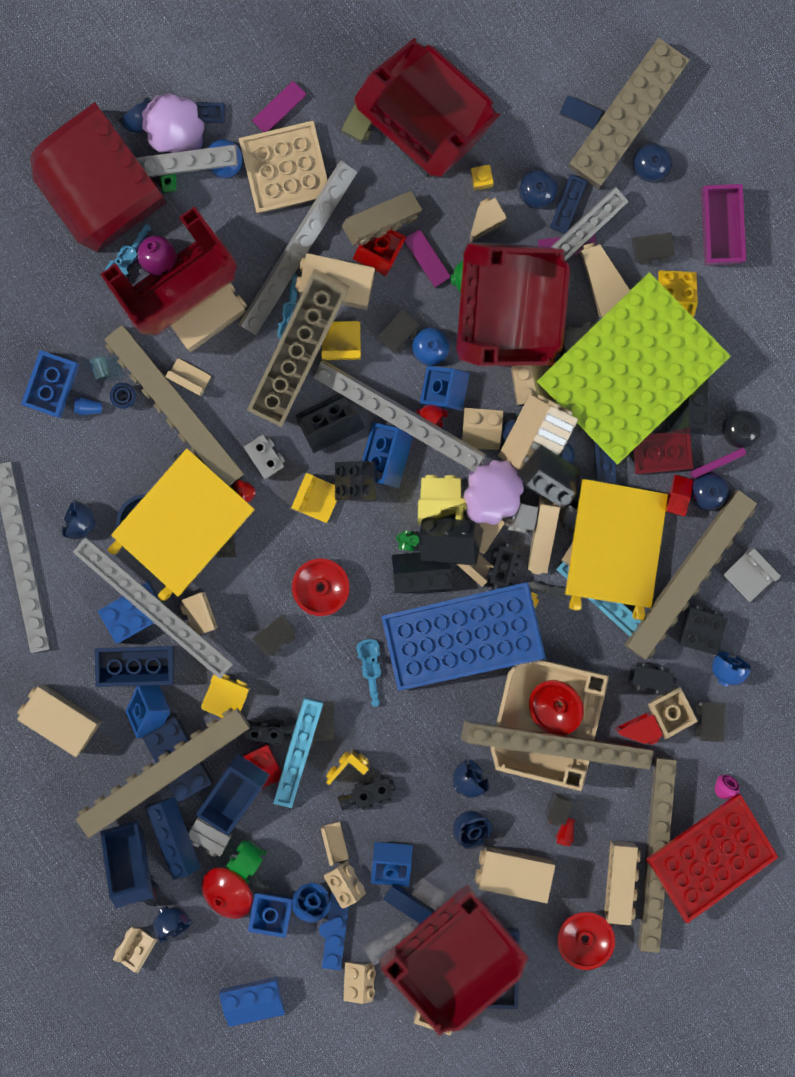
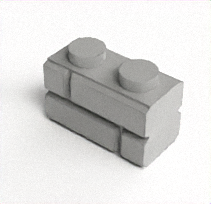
[189,817,232,857]

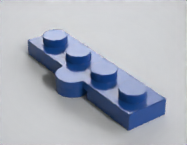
[319,891,349,970]

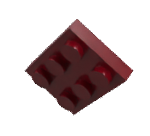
[633,433,693,474]

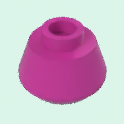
[715,775,740,800]

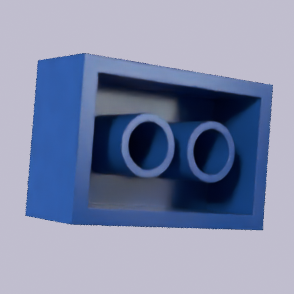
[21,350,80,419]
[97,582,161,644]

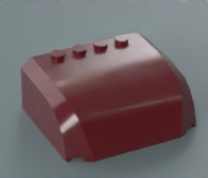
[354,38,500,177]
[30,102,167,253]
[100,206,238,335]
[456,243,570,366]
[380,885,529,1036]

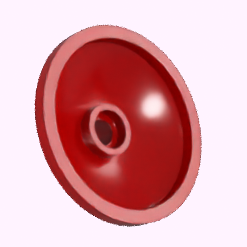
[292,558,350,616]
[529,680,584,735]
[201,867,253,919]
[557,912,615,970]

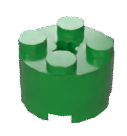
[226,839,267,883]

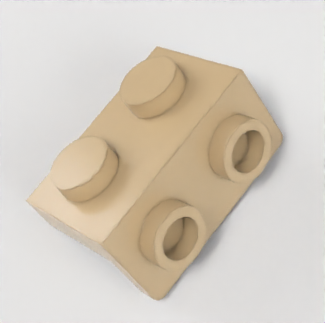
[324,861,366,908]
[113,926,157,973]
[343,961,376,1004]

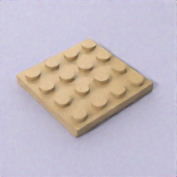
[239,121,328,214]

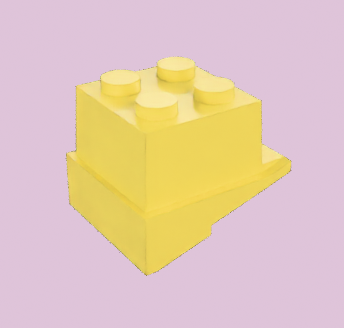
[418,475,467,526]

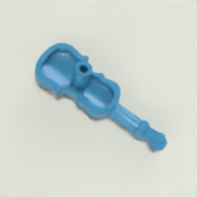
[104,224,151,277]
[277,274,298,339]
[356,639,381,707]

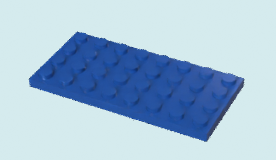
[381,582,546,691]

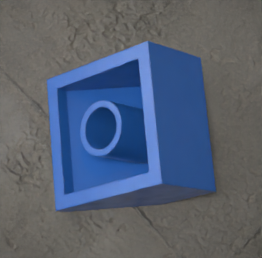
[420,366,470,411]
[126,685,170,738]
[371,842,413,887]
[247,893,293,938]

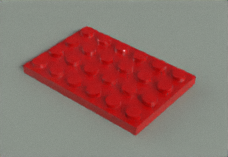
[646,794,779,924]

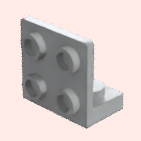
[724,548,781,602]

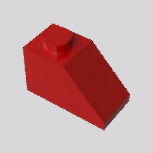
[665,475,693,517]

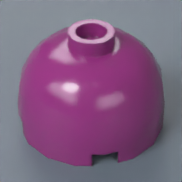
[137,236,177,275]

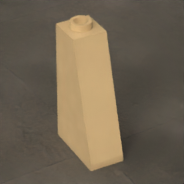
[580,243,630,317]
[528,494,560,574]

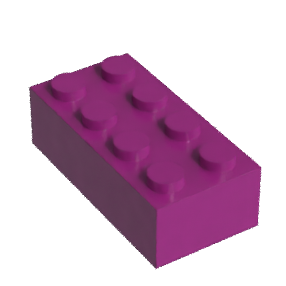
[701,184,746,266]

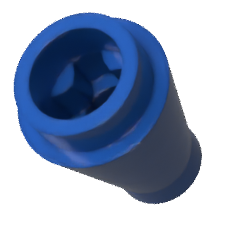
[74,397,102,416]

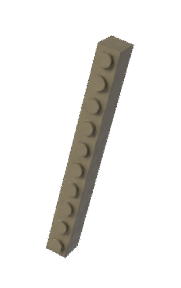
[104,325,245,487]
[624,490,757,660]
[75,707,251,838]
[461,720,653,770]
[638,756,677,953]

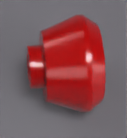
[232,480,255,503]

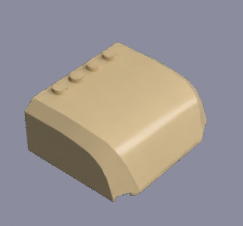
[491,659,609,791]

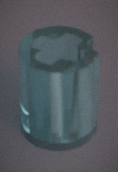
[89,356,111,380]

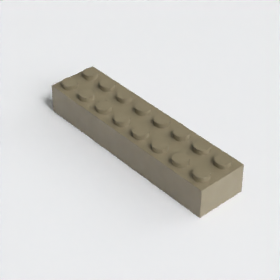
[568,38,690,189]
[247,269,349,427]

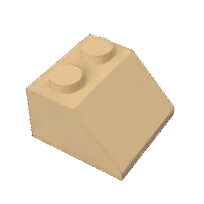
[470,198,506,242]
[511,365,554,406]
[462,408,503,450]
[180,592,218,635]
[648,687,698,739]

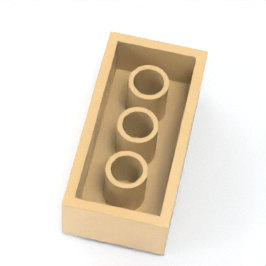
[604,840,641,925]

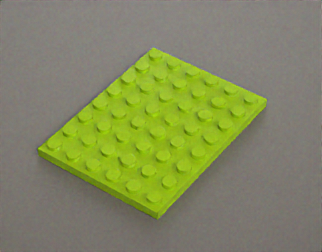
[537,272,730,465]

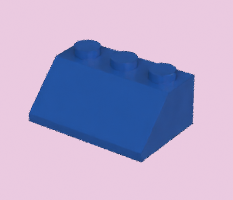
[362,422,413,489]
[219,977,285,1027]

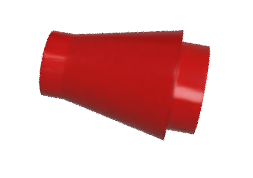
[555,817,575,847]

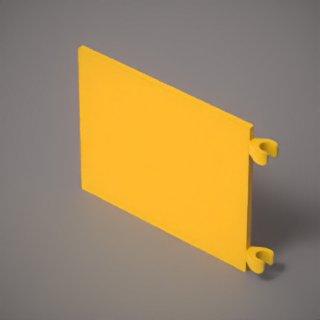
[108,448,255,601]
[565,479,668,620]

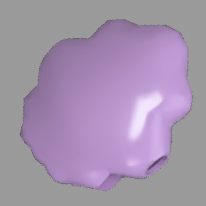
[142,93,205,153]
[464,460,524,525]

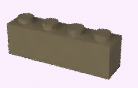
[342,191,422,246]

